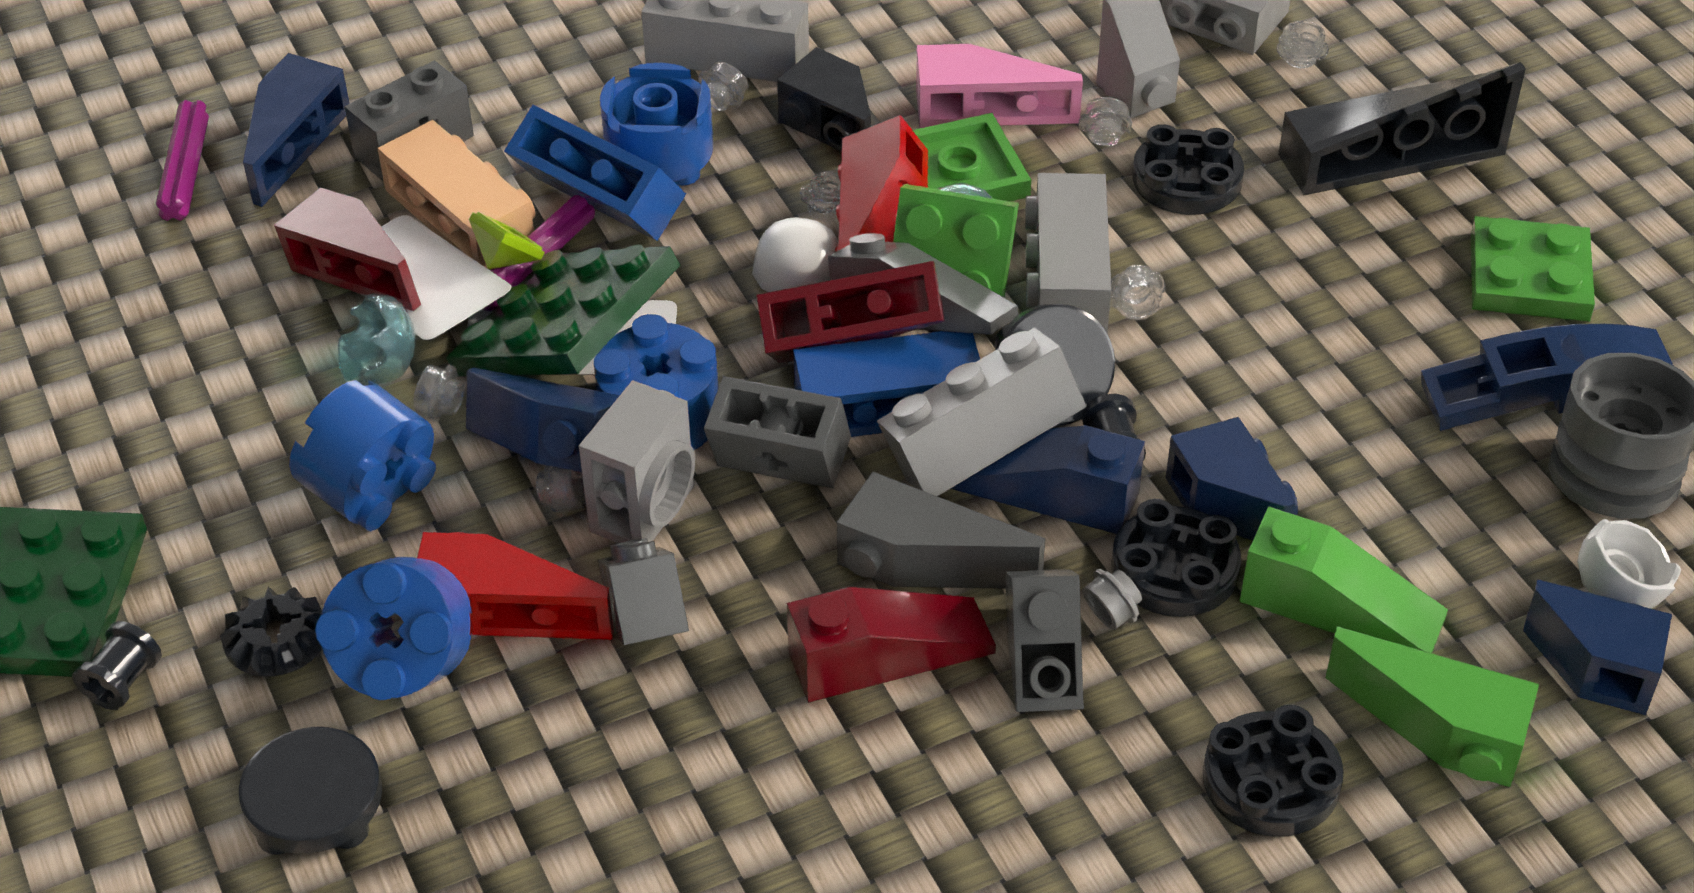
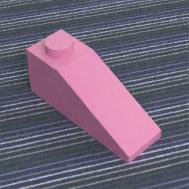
[916,44,1083,128]

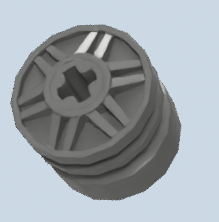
[1548,353,1694,519]

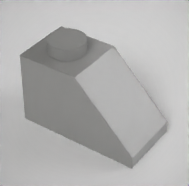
[1096,0,1180,118]

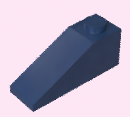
[243,53,350,207]
[466,368,620,472]
[950,425,1145,534]

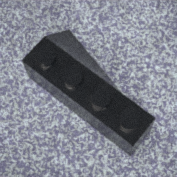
[1278,62,1526,195]

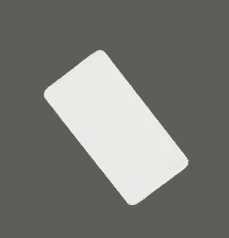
[362,215,512,340]

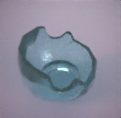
[338,294,416,386]

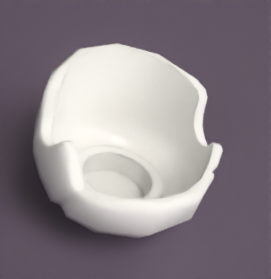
[752,217,838,292]
[1577,519,1681,608]

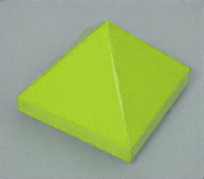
[469,212,545,270]

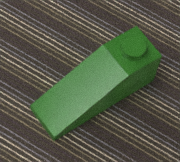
[1240,507,1448,653]
[1325,627,1539,787]

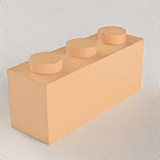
[378,120,536,269]

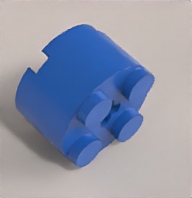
[600,63,713,186]
[593,314,718,450]
[289,380,436,531]
[315,557,472,700]

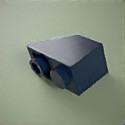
[1165,416,1298,541]
[1523,580,1672,715]

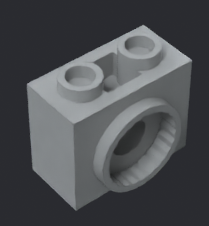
[1162,0,1290,55]
[579,380,695,543]

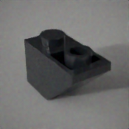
[777,47,871,151]

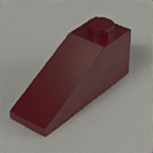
[274,187,421,311]
[756,261,945,363]
[787,587,996,703]

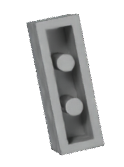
[641,0,809,82]
[1025,173,1111,332]
[877,327,1087,496]

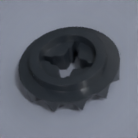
[220,586,322,677]

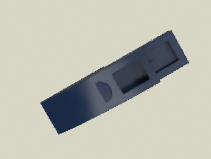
[1421,324,1674,431]

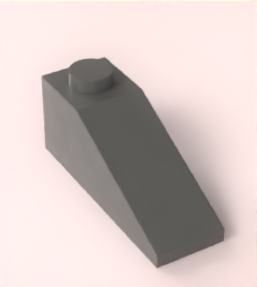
[828,233,1018,334]
[837,472,1046,589]

